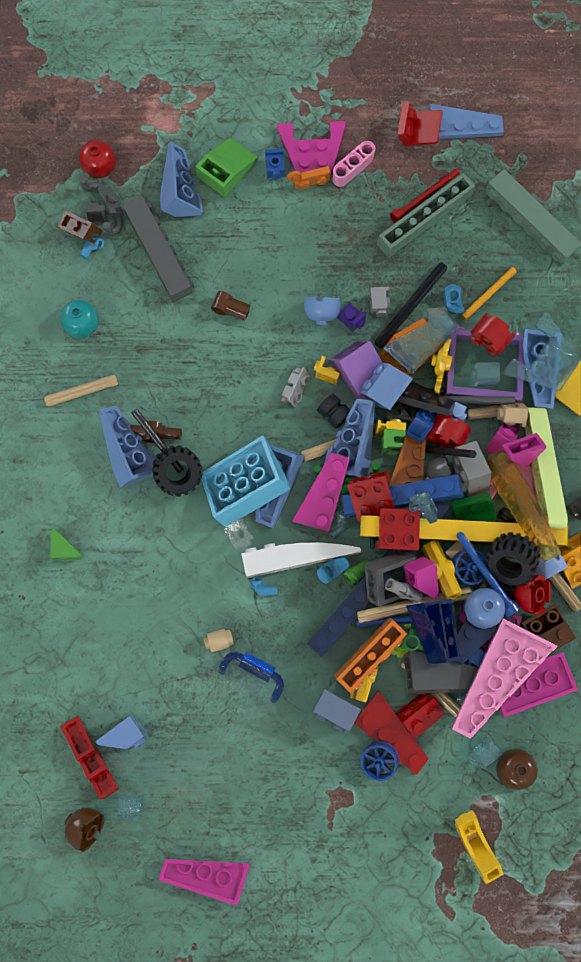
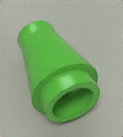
[343,559,369,586]

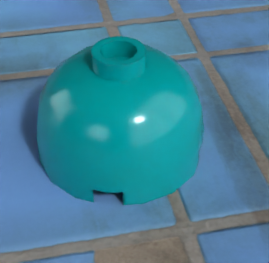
[60,300,99,339]

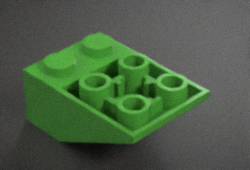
[195,137,258,198]

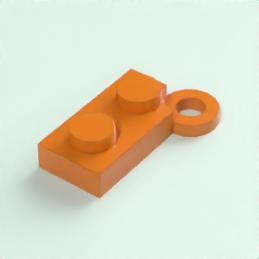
[287,166,330,190]

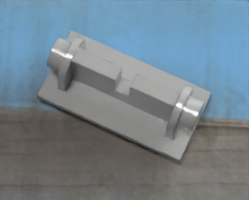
[281,367,310,408]

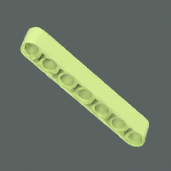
[524,408,568,529]

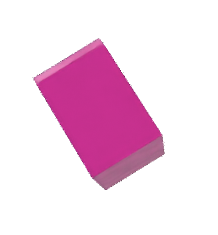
[502,433,546,467]

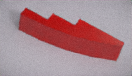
[60,716,119,800]

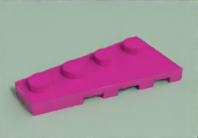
[292,452,350,532]
[158,859,250,906]

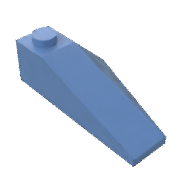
[160,142,203,217]
[522,329,561,409]
[99,406,156,488]
[256,444,304,528]

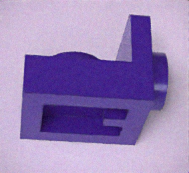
[337,303,367,332]

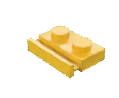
[374,419,406,437]

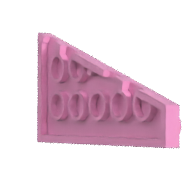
[451,619,558,739]

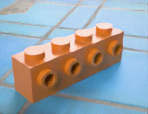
[333,618,407,693]

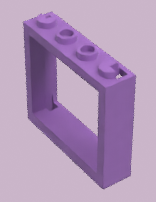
[444,327,524,403]

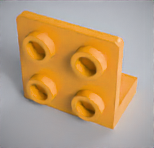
[556,532,581,589]

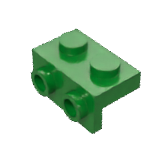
[452,491,497,522]

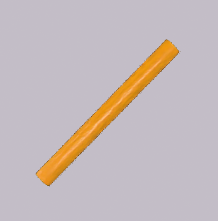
[461,267,517,320]

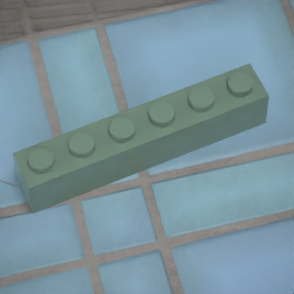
[486,169,581,265]
[377,173,475,258]

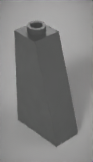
[404,651,478,694]

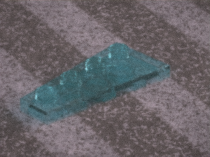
[384,313,459,374]

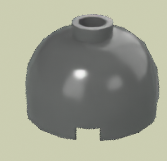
[425,455,454,480]

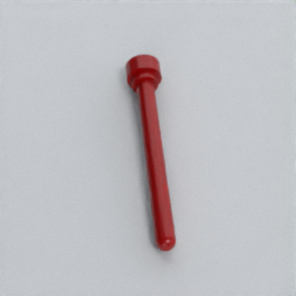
[390,169,460,223]

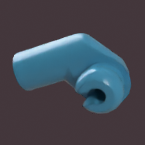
[80,237,105,259]
[251,576,278,596]

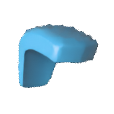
[444,284,465,314]
[317,556,350,584]

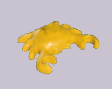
[431,339,453,394]

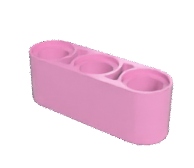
[332,141,375,187]

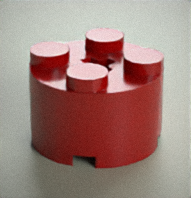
[470,313,515,357]
[425,413,471,448]

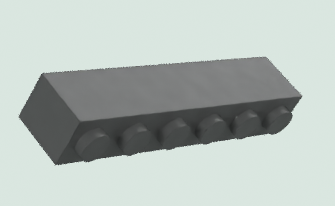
[122,195,193,303]

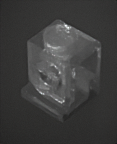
[224,518,254,549]

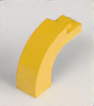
[454,810,504,884]

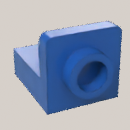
[406,408,435,443]

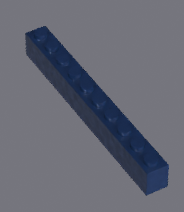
[307,501,449,657]

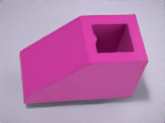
[485,422,521,461]
[404,557,439,600]

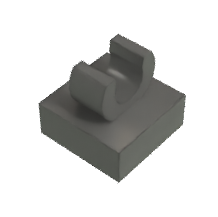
[86,202,108,225]

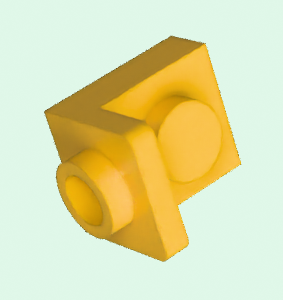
[313,356,340,385]

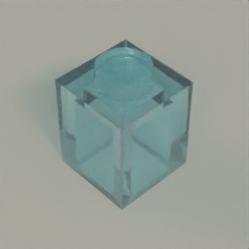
[470,362,500,387]

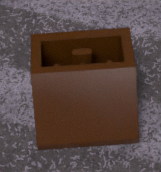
[521,604,576,653]

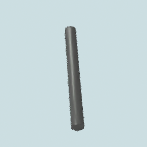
[445,396,515,404]

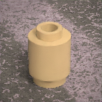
[203,629,234,653]

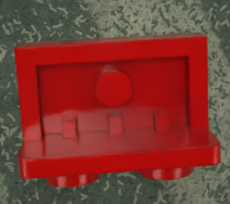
[396,694,445,739]

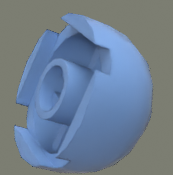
[304,297,341,325]
[464,588,506,629]

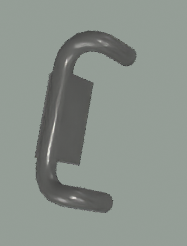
[79,176,124,236]

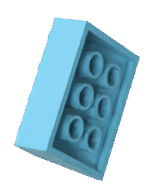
[201,436,290,527]

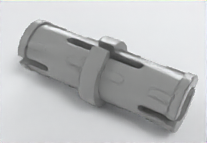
[385,578,422,603]

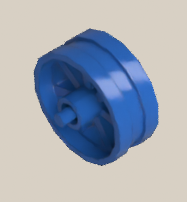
[451,550,487,585]
[361,741,399,781]

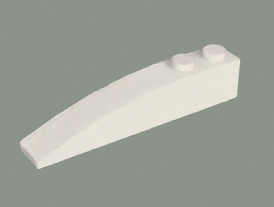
[241,543,361,578]

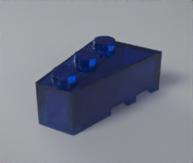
[406,599,461,664]

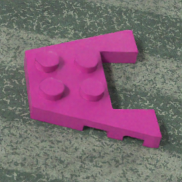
[277,121,346,174]

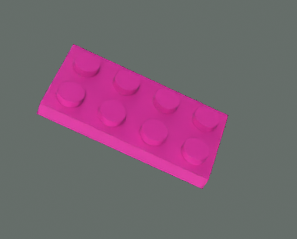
[499,652,578,718]

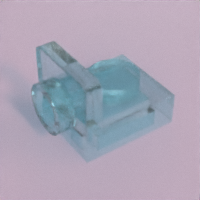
[409,492,438,524]

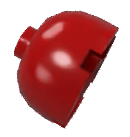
[79,140,116,179]
[513,574,551,615]

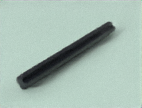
[375,262,447,348]

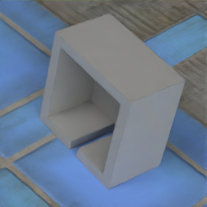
[452,441,491,497]

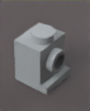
[369,287,390,317]

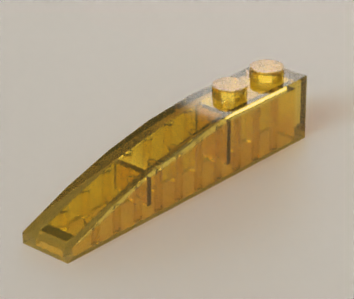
[486,450,561,562]

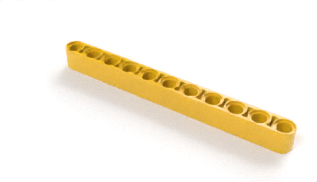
[360,516,568,546]

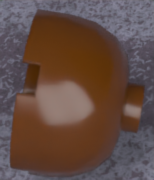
[496,748,538,790]
[65,808,104,852]

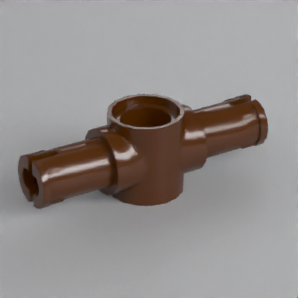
[130,420,182,443]

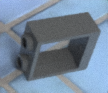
[365,550,418,607]

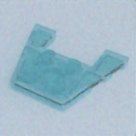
[502,311,581,391]

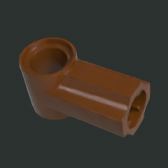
[211,291,251,321]

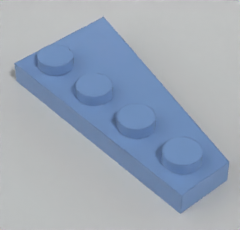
[429,104,504,139]

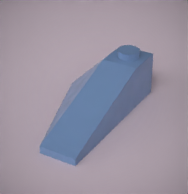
[324,399,375,478]

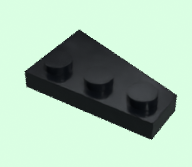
[396,381,455,416]

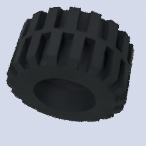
[152,445,203,497]
[485,532,540,587]

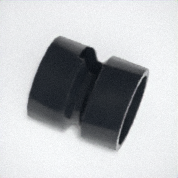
[317,393,351,429]

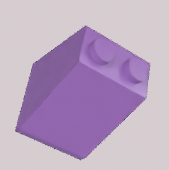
[328,340,383,400]

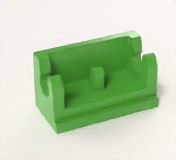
[380,429,406,457]

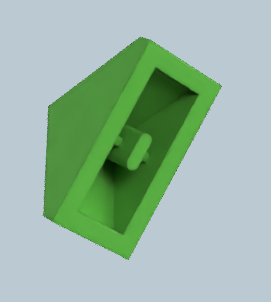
[50,528,84,561]

